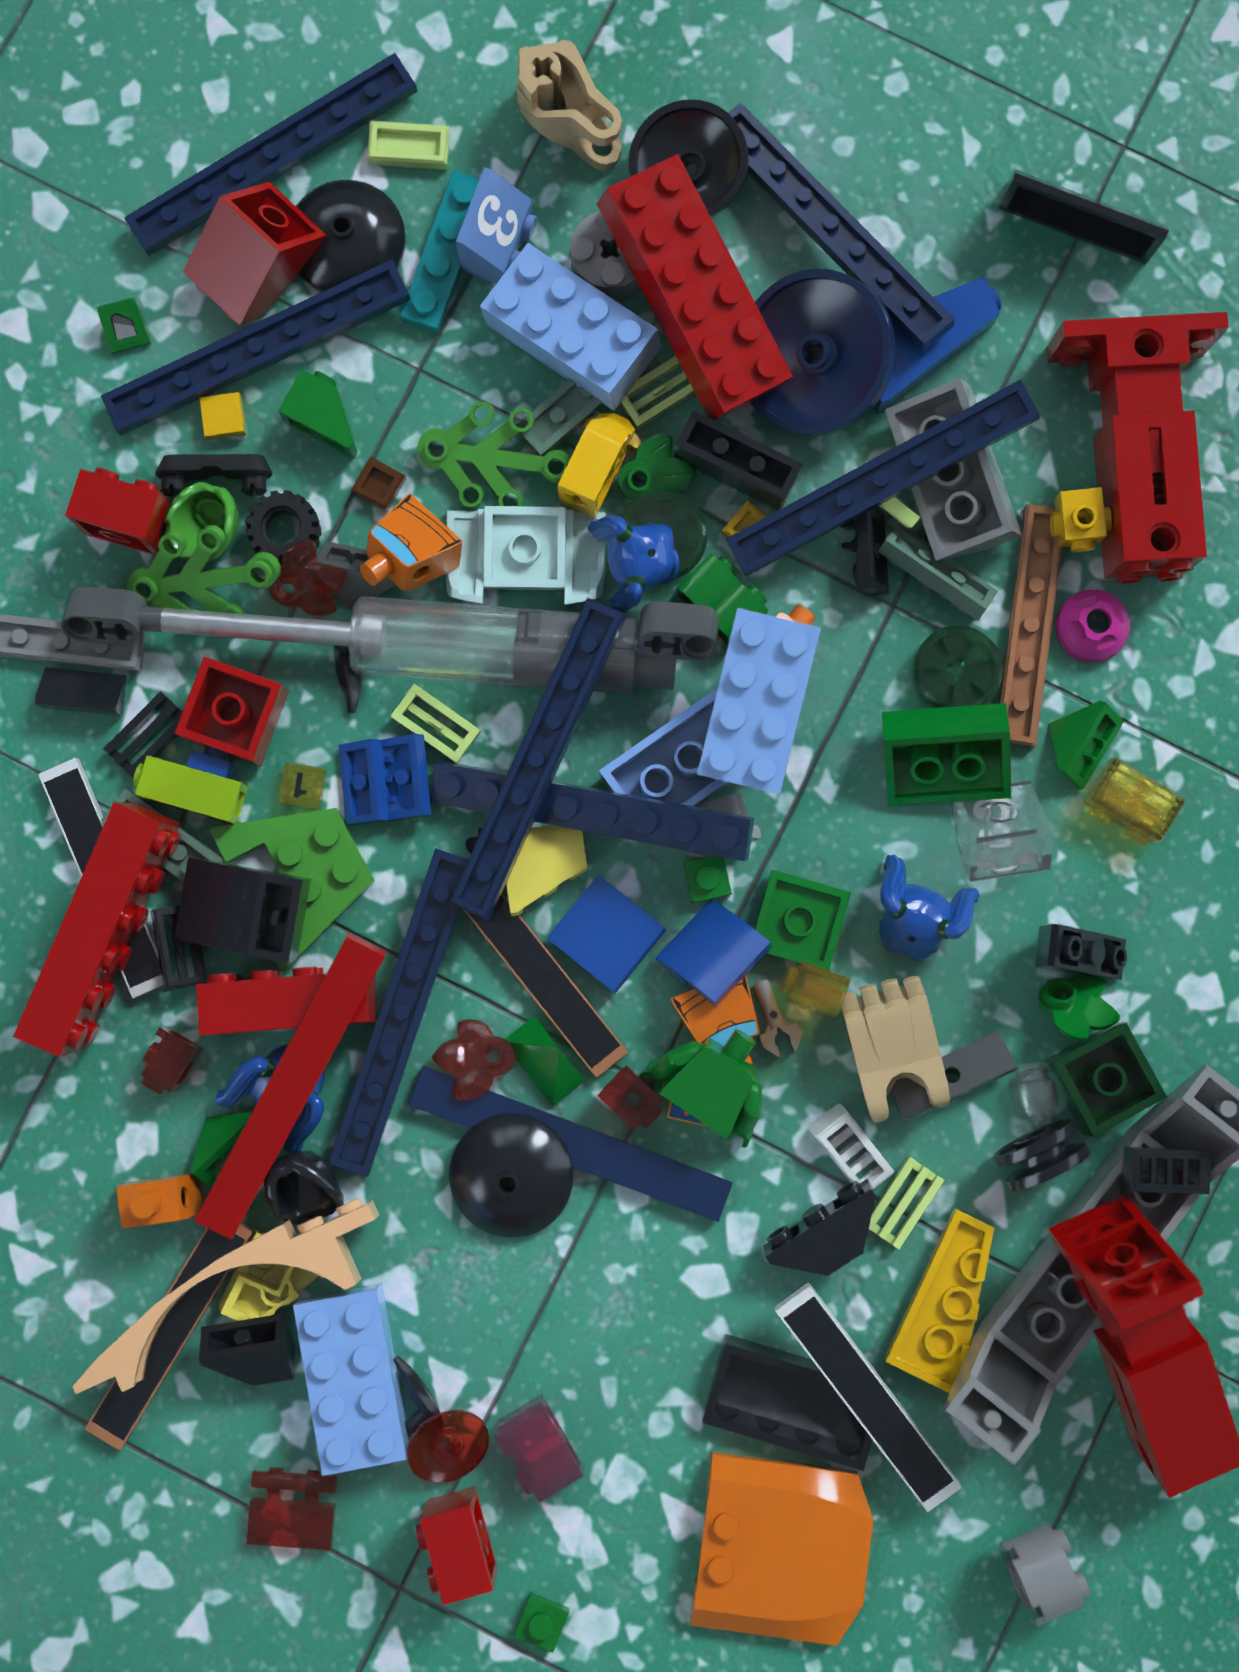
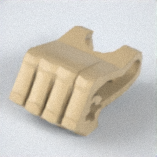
[516,40,622,171]
[838,976,950,1123]

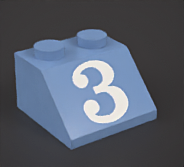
[456,167,537,284]

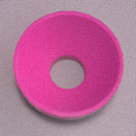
[1055,589,1130,663]

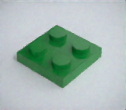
[754,870,851,972]

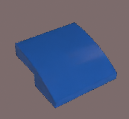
[339,733,431,825]
[547,875,666,994]
[656,899,771,1007]

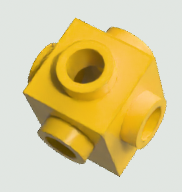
[1050,487,1112,552]

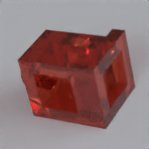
[141,1027,203,1094]
[597,1065,662,1130]

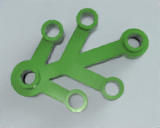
[417,401,571,507]
[126,525,281,636]

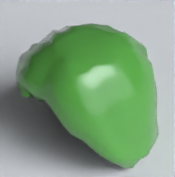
[164,482,239,561]

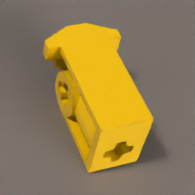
[558,413,642,519]

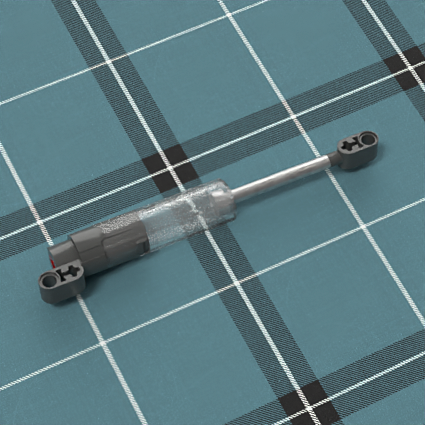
[61,586,719,694]

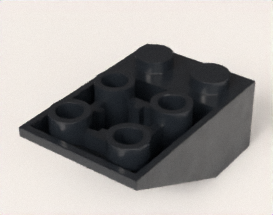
[174,857,311,963]

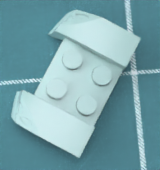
[446,506,606,605]

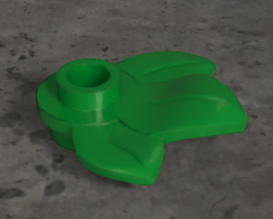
[617,434,697,516]
[1038,975,1120,1041]

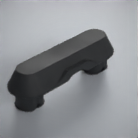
[155,454,272,497]

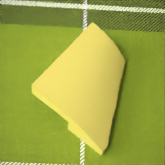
[506,825,588,917]
[218,1229,323,1321]

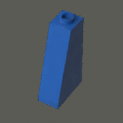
[874,277,1001,414]

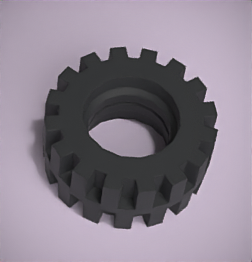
[245,490,321,568]

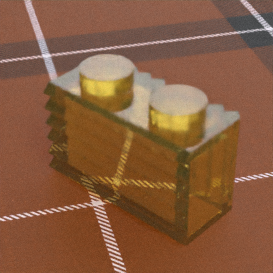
[1083,757,1186,846]
[779,961,851,1017]

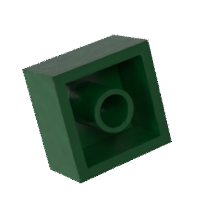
[1043,1022,1167,1137]

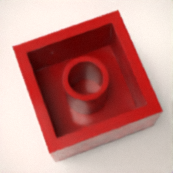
[65,467,171,556]
[175,656,289,767]
[415,1486,498,1605]

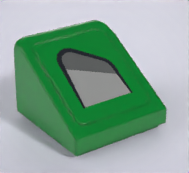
[97,297,151,354]

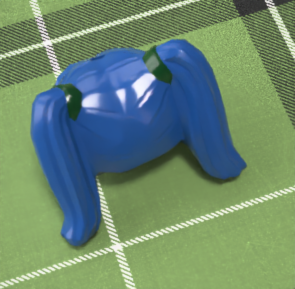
[588,515,680,614]
[879,854,979,961]
[215,1044,325,1153]

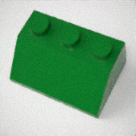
[882,703,1011,806]

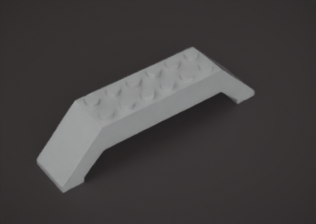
[944,1065,1239,1466]

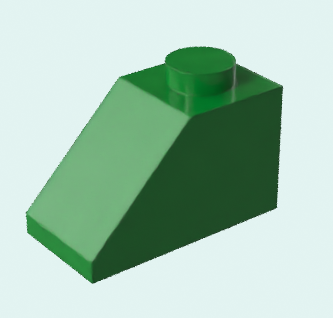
[278,369,358,459]

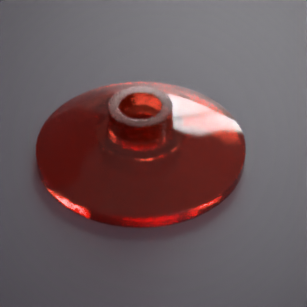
[407,1410,489,1483]

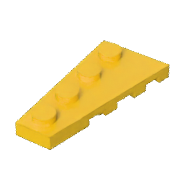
[884,1208,994,1393]

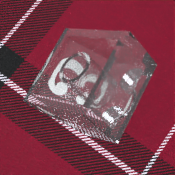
[951,781,1052,882]

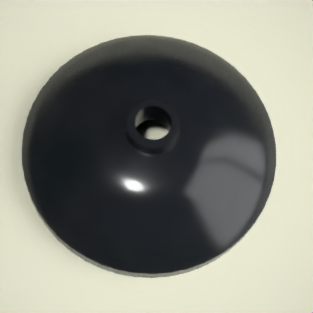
[629,99,749,217]
[296,180,406,292]
[449,1113,574,1237]

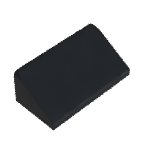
[35,667,127,716]

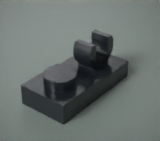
[841,509,889,596]

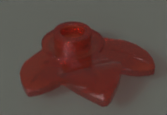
[269,540,347,617]
[432,1019,515,1100]

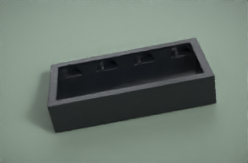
[998,169,1169,264]
[702,1334,885,1471]

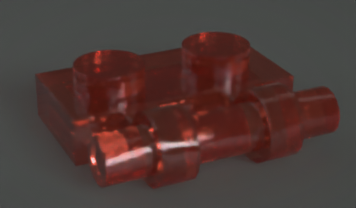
[246,1467,337,1550]

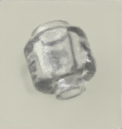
[1008,1061,1067,1126]

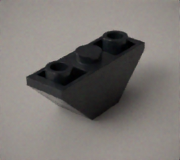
[1035,924,1127,980]
[763,1179,876,1276]

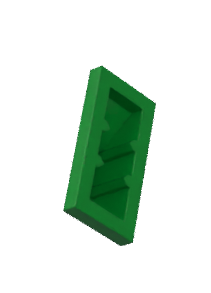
[1049,701,1124,790]
[502,1016,585,1106]
[190,1111,252,1188]

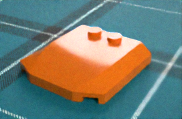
[690,1451,874,1646]

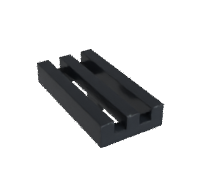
[103,691,183,778]
[150,905,207,992]

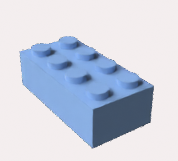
[480,243,661,411]
[697,608,821,794]
[599,688,731,807]
[293,1283,411,1476]

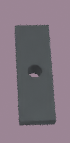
[890,1031,1017,1123]

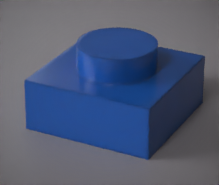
[187,747,238,780]

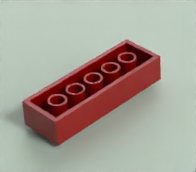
[596,154,793,421]
[13,802,181,1057]

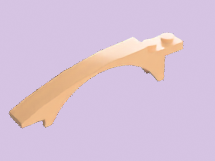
[72,1198,379,1394]

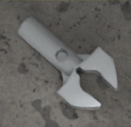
[754,979,802,1057]

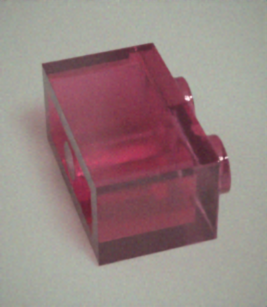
[495,1394,584,1503]

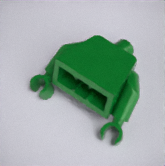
[639,1029,762,1148]

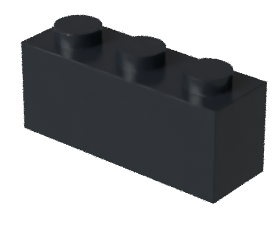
[674,410,803,510]

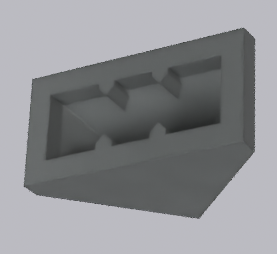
[315,541,395,610]

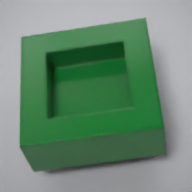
[683,856,732,904]
[514,1592,569,1653]

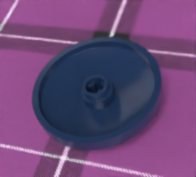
[751,269,896,436]

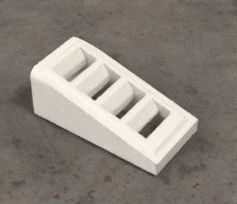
[808,1103,895,1189]

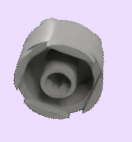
[570,210,641,302]
[1000,1524,1091,1627]

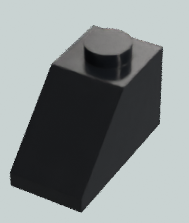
[199,1313,295,1386]

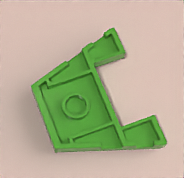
[210,808,375,972]

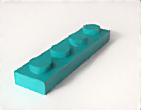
[400,170,479,334]

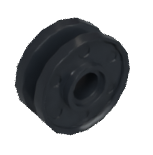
[993,1118,1091,1191]

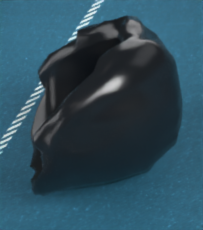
[263,1150,344,1225]

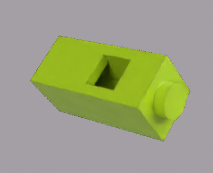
[133,755,249,824]

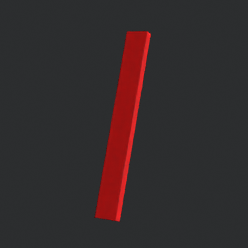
[194,933,387,1240]

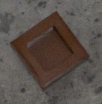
[351,456,407,513]

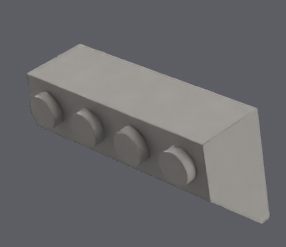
[885,378,1022,562]

